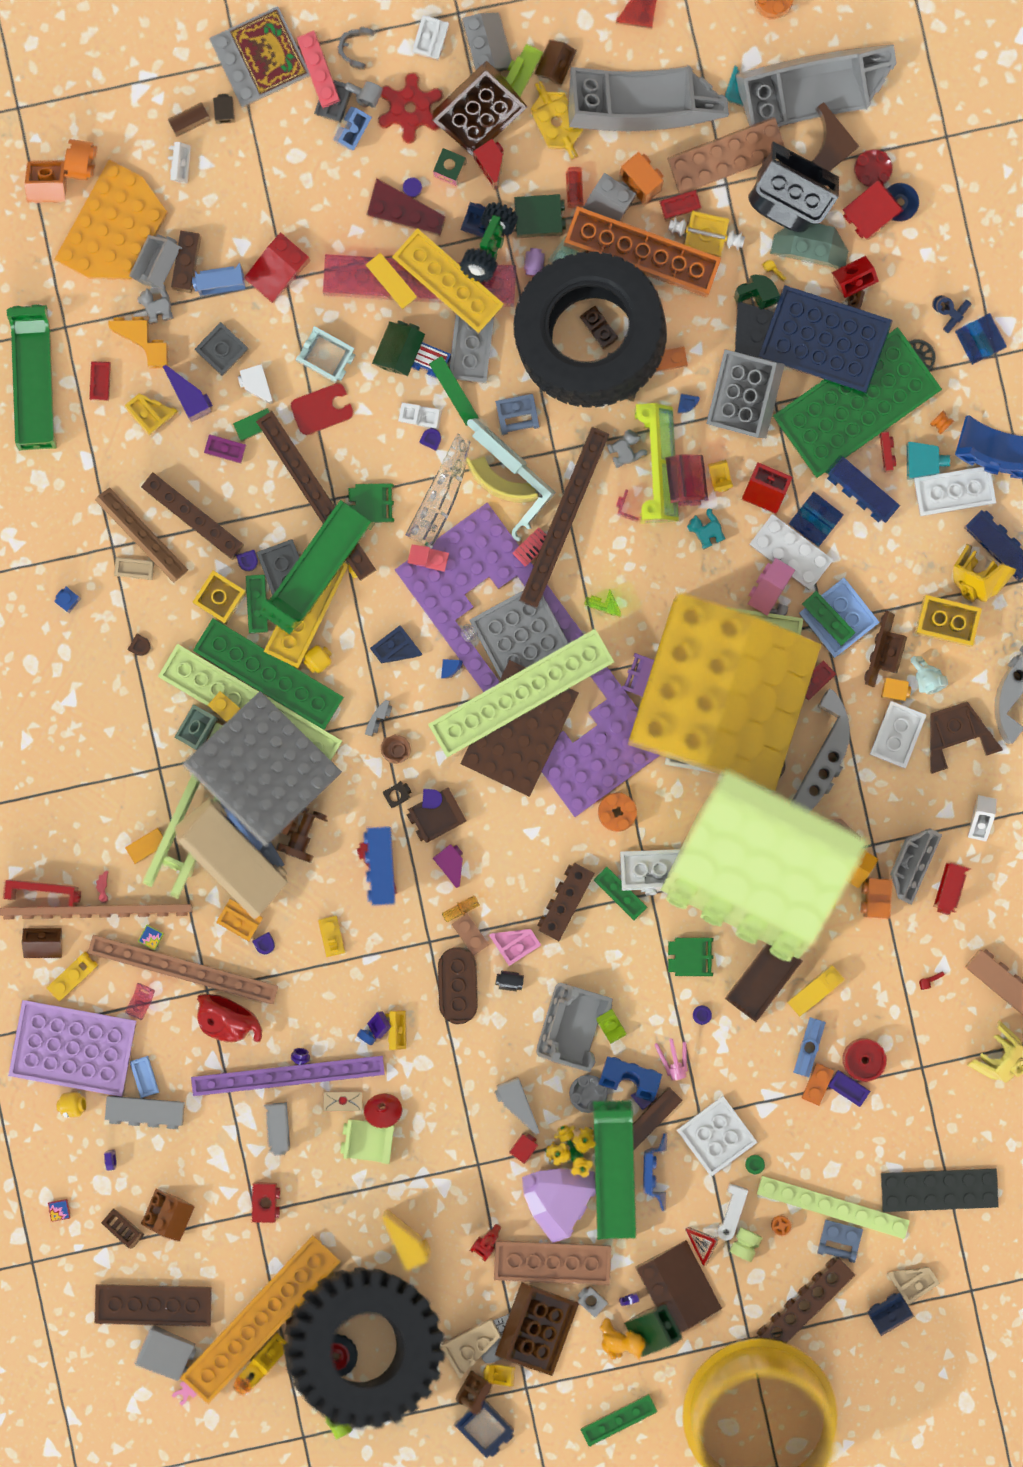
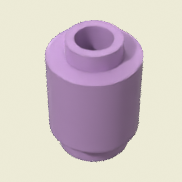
[524,248,545,276]

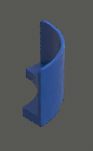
[955,415,1023,479]

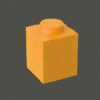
[881,678,911,702]

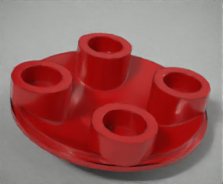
[854,149,893,187]

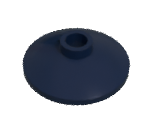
[887,183,919,221]

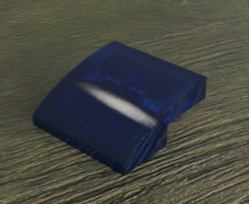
[955,313,1008,365]
[789,491,844,547]

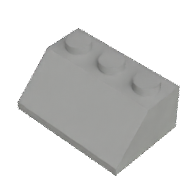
[462,13,512,72]

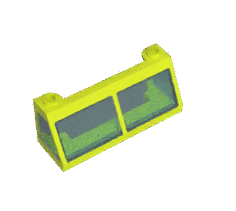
[634,403,679,524]

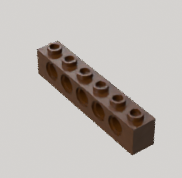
[141,472,244,560]
[756,1257,855,1343]

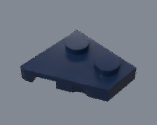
[370,625,423,664]

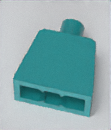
[906,442,950,480]

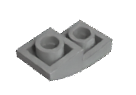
[365,700,392,737]

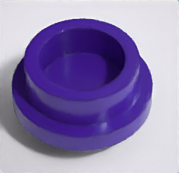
[693,1005,712,1025]
[291,1048,310,1065]

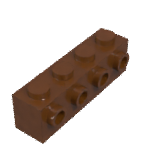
[537,863,595,941]

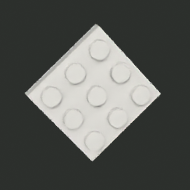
[677,1096,758,1177]

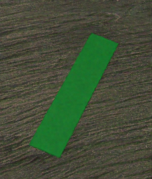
[429,356,479,426]

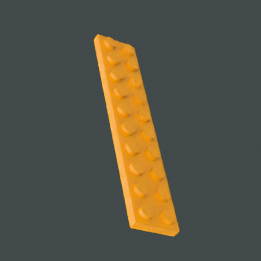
[180,1235,341,1404]

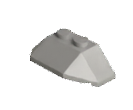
[890,828,942,905]

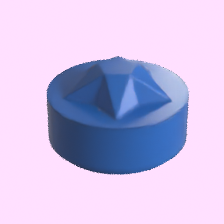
[357,1029,376,1046]

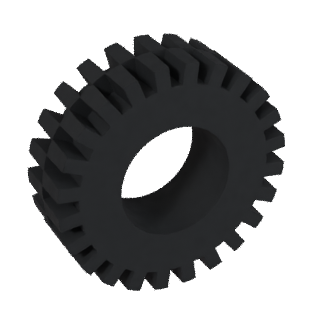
[284,1268,445,1429]

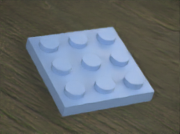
[799,578,880,658]

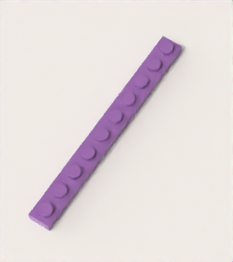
[191,1055,385,1096]

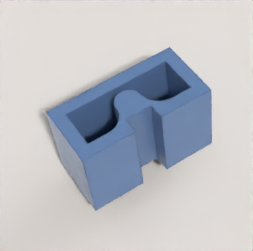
[333,107,372,151]

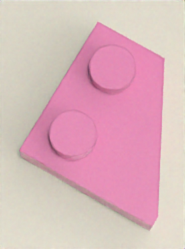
[489,929,541,966]

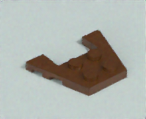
[930,702,1003,774]

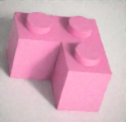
[748,558,795,616]

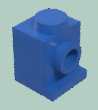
[54,587,81,613]

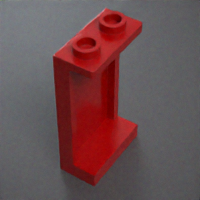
[3,880,81,906]

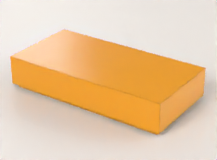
[125,828,163,864]

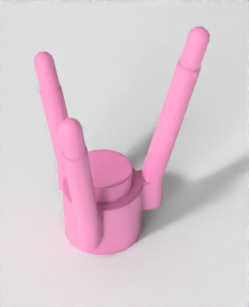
[655,1038,688,1080]

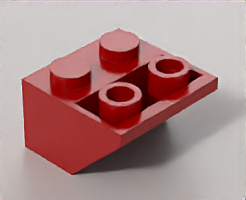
[741,462,793,514]

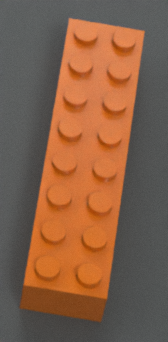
[563,206,721,297]

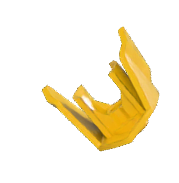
[953,544,1016,602]

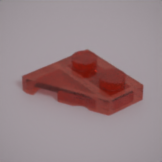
[616,0,657,29]

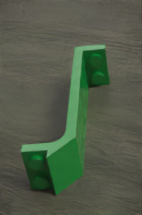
[7,305,57,451]
[259,500,375,635]
[593,1100,636,1240]

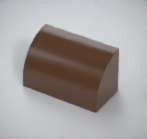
[168,102,210,137]

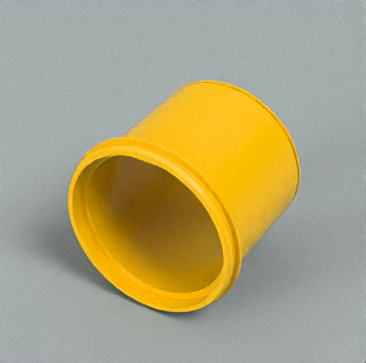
[682,1338,838,1467]

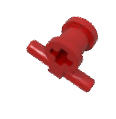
[469,1224,501,1262]

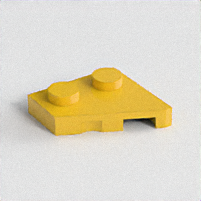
[124,394,177,435]

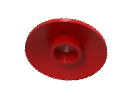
[364,1093,402,1128]

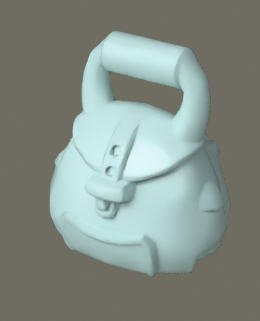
[911,656,948,695]

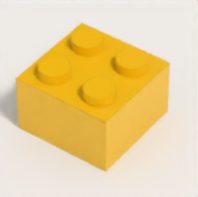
[192,570,246,624]

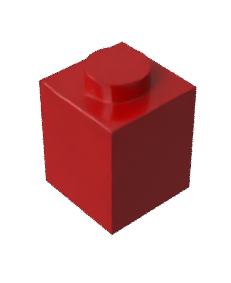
[509,1133,538,1164]

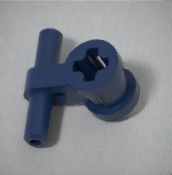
[932,295,971,333]

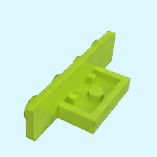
[504,44,543,97]

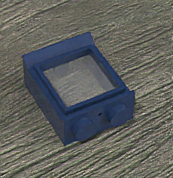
[454,1399,514,1459]

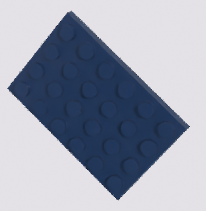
[758,285,893,393]

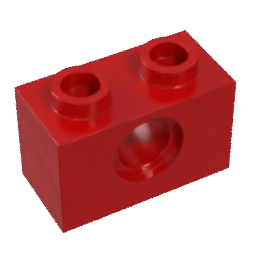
[831,256,879,298]
[252,1182,280,1223]

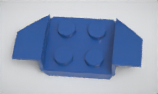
[643,1132,667,1211]

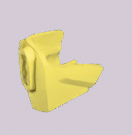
[967,1020,1023,1083]

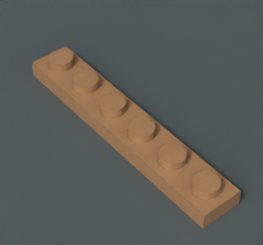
[95,487,188,583]

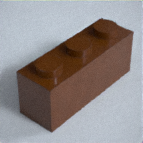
[171,230,201,293]

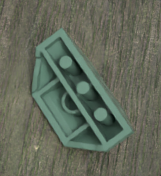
[770,223,849,269]

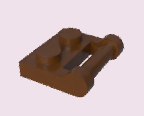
[456,1370,493,1415]

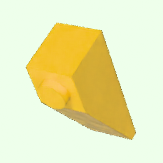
[787,965,845,1017]

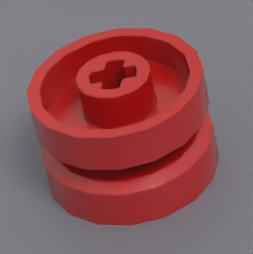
[842,1038,887,1081]

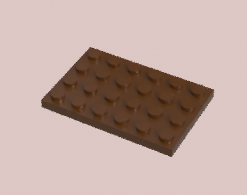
[460,660,579,797]

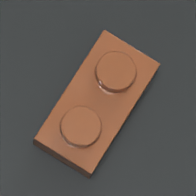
[452,914,489,956]

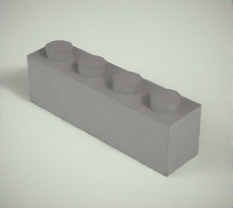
[105,1096,185,1129]

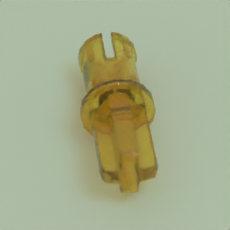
[442,895,480,922]

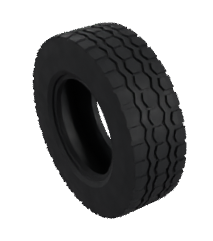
[513,251,667,408]

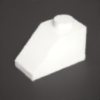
[238,364,273,404]
[968,795,997,842]

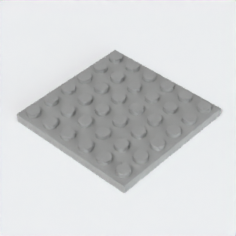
[182,692,342,846]

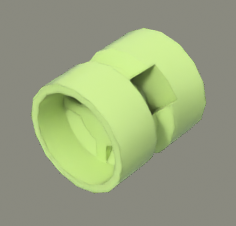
[729,1227,763,1262]

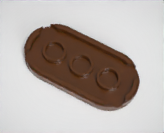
[438,947,478,1024]

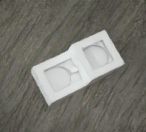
[398,403,442,429]

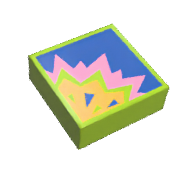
[138,925,164,950]

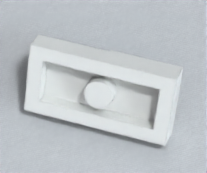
[168,142,191,184]

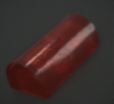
[566,167,584,208]

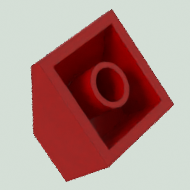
[473,139,504,190]

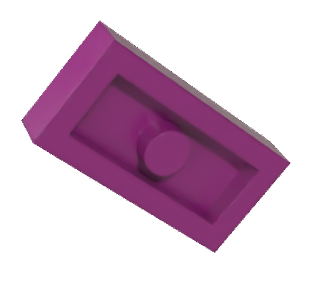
[204,434,246,464]

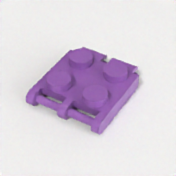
[621,653,654,697]

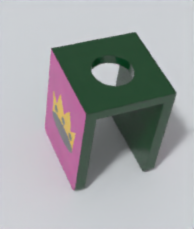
[433,148,467,186]

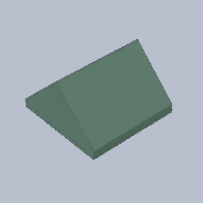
[174,704,219,750]

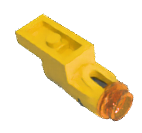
[233,1333,287,1395]

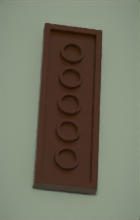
[94,1284,212,1326]

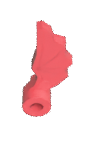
[96,871,108,903]

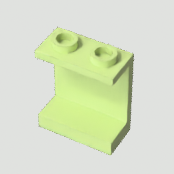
[340,1119,394,1164]

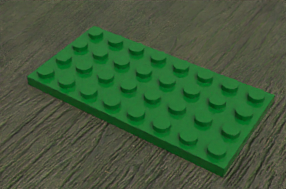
[772,327,942,479]

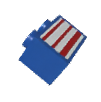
[412,342,451,378]

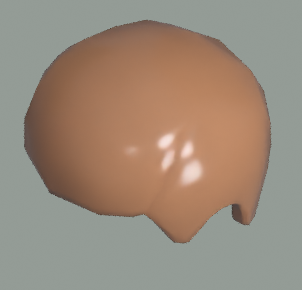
[380,734,411,764]

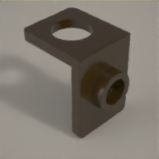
[383,781,412,808]

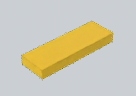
[366,253,417,310]

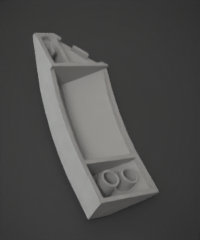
[736,44,897,127]

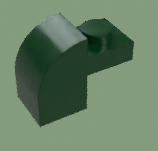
[734,275,780,310]

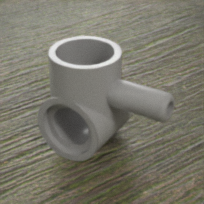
[345,82,383,108]

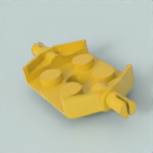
[530,81,583,160]

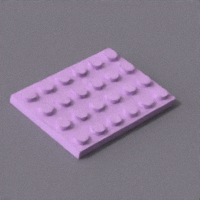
[8,1000,137,1097]

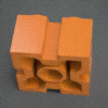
[860,878,893,919]

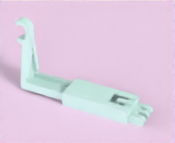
[467,418,556,541]

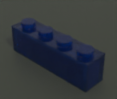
[825,455,900,523]
[963,510,1023,581]

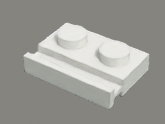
[412,15,449,60]

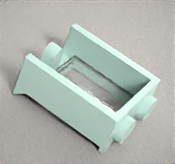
[296,326,356,383]

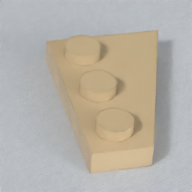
[441,1318,501,1379]

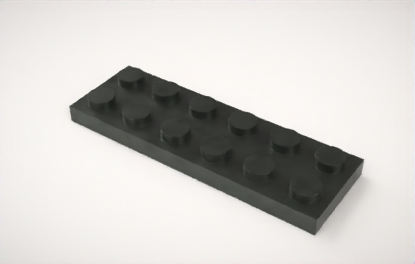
[881,1168,999,1212]

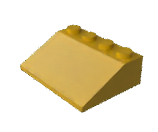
[382,1209,431,1271]

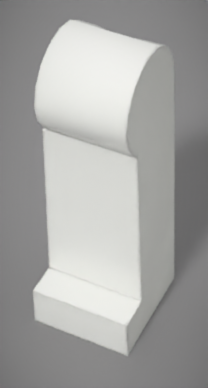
[717,1183,748,1241]

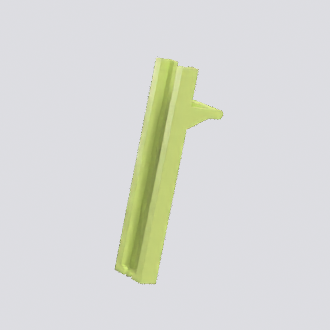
[143,723,223,899]

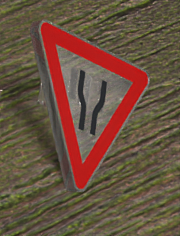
[685,1227,718,1266]

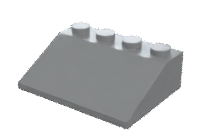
[706,349,785,438]

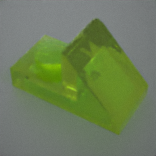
[584,589,621,618]

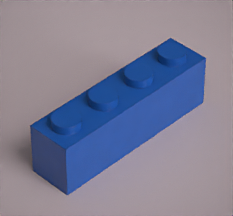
[364,826,395,906]

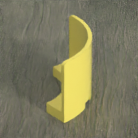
[466,456,538,503]

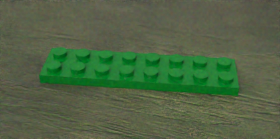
[193,618,344,730]

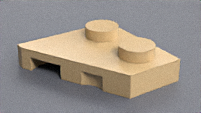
[887,1267,940,1305]

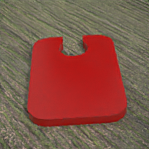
[291,383,353,435]

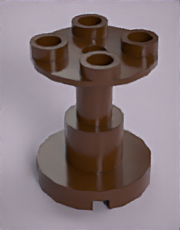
[276,808,328,863]

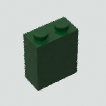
[514,194,566,238]
[372,320,425,376]
[624,1304,683,1357]

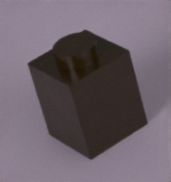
[213,94,235,124]

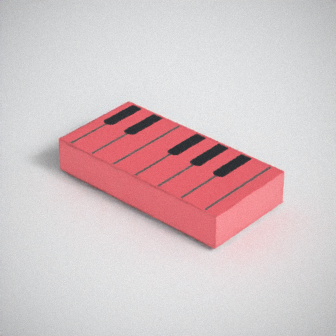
[512,527,546,567]

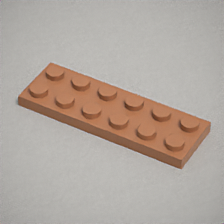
[667,117,785,194]
[494,1241,611,1285]

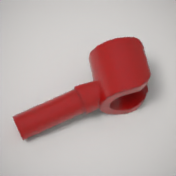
[919,971,945,990]

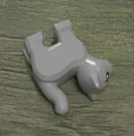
[137,285,173,324]
[607,429,648,468]

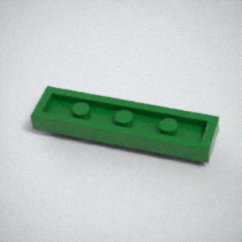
[580,1394,658,1447]

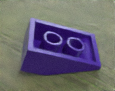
[163,365,213,422]

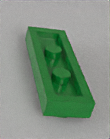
[245,575,268,634]
[802,591,856,646]
[594,867,647,921]

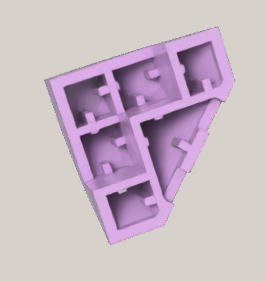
[522,1169,596,1243]

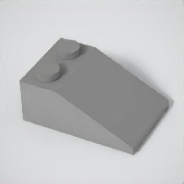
[495,1077,540,1134]

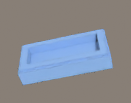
[130,1056,160,1098]

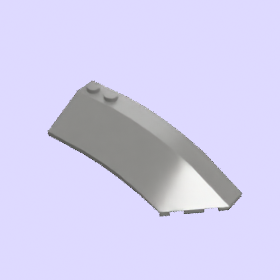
[568,64,729,131]

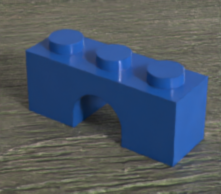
[598,1056,662,1102]

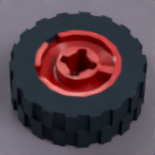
[331,1334,358,1377]

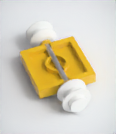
[668,211,745,257]

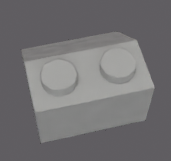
[583,173,636,221]

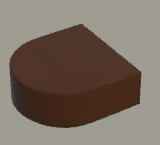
[128,634,151,656]

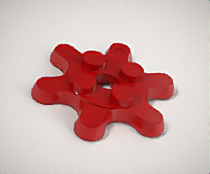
[378,72,443,144]

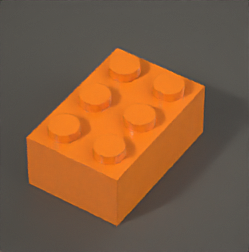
[619,152,664,205]

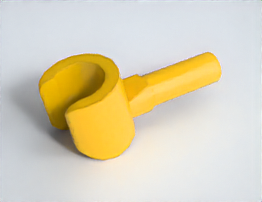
[762,260,786,281]

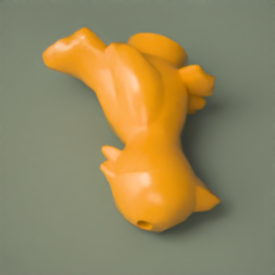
[600,1318,646,1360]

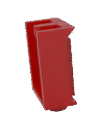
[933,863,970,915]

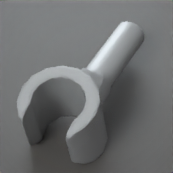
[770,604,788,615]

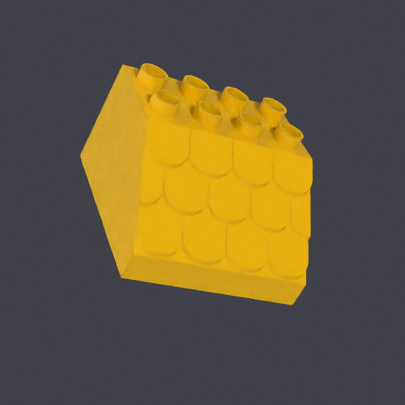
[627,592,822,792]

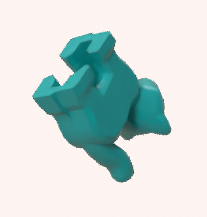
[687,508,725,550]

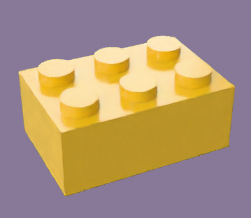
[915,595,982,647]

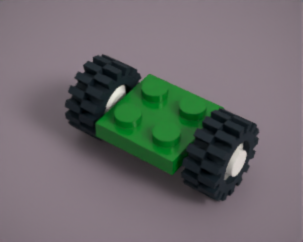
[460,202,518,282]

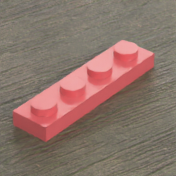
[297,31,341,108]

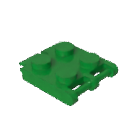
[349,484,394,523]
[668,938,714,976]

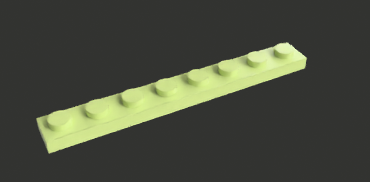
[757,1176,910,1239]

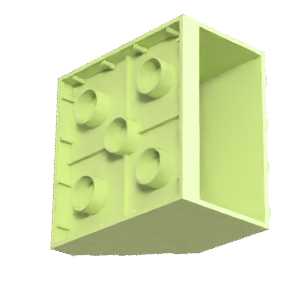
[661,770,868,961]

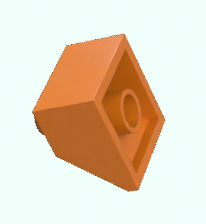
[25,161,66,203]

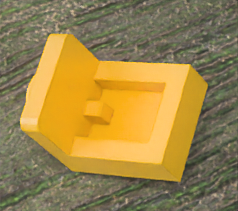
[708,460,733,492]
[483,1364,515,1387]

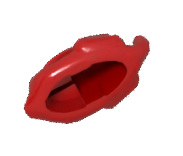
[197,994,262,1042]

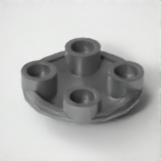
[569,1075,607,1113]

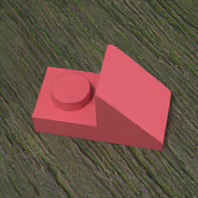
[407,544,449,572]

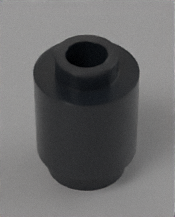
[495,970,524,992]

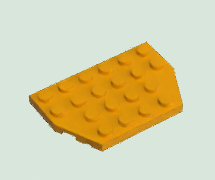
[54,159,167,280]

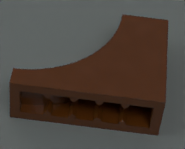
[811,102,860,171]

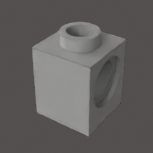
[577,1286,608,1317]

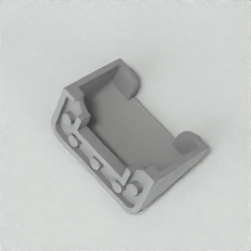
[536,983,613,1072]

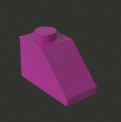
[433,844,463,888]

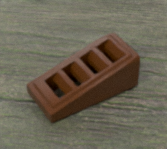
[101,1208,144,1249]

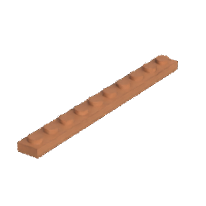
[0,904,192,919]
[88,935,278,1005]

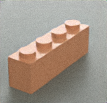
[965,949,1023,1015]

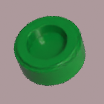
[745,1155,765,1174]

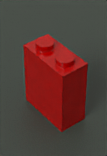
[843,180,904,240]

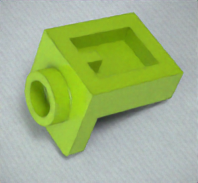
[596,1009,627,1044]

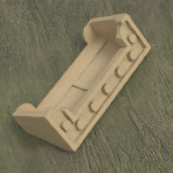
[175,797,288,919]

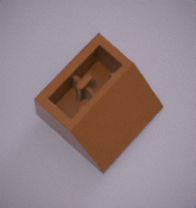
[141,1189,195,1242]

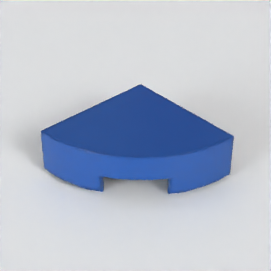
[678,394,700,413]
[441,659,463,679]

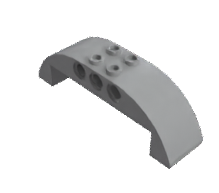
[994,645,1023,745]
[791,689,850,812]

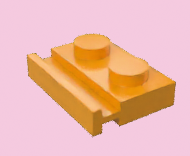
[216,898,263,942]

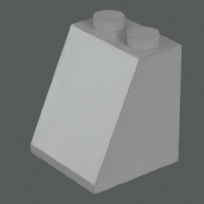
[134,1325,197,1381]

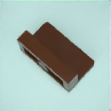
[535,40,577,85]
[22,928,62,958]

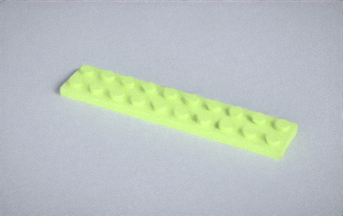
[428,629,614,758]
[158,644,343,760]

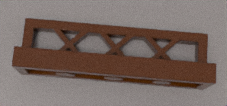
[633,1087,683,1151]

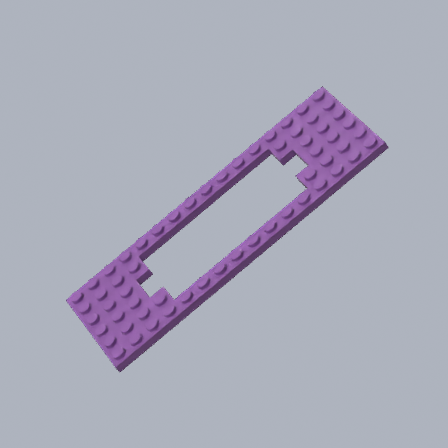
[395,503,660,817]

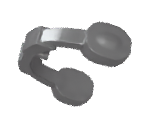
[338,27,375,70]

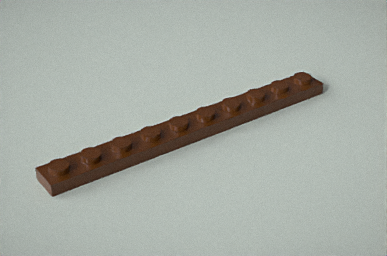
[256,411,377,581]
[519,427,609,608]

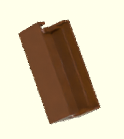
[724,943,803,1022]

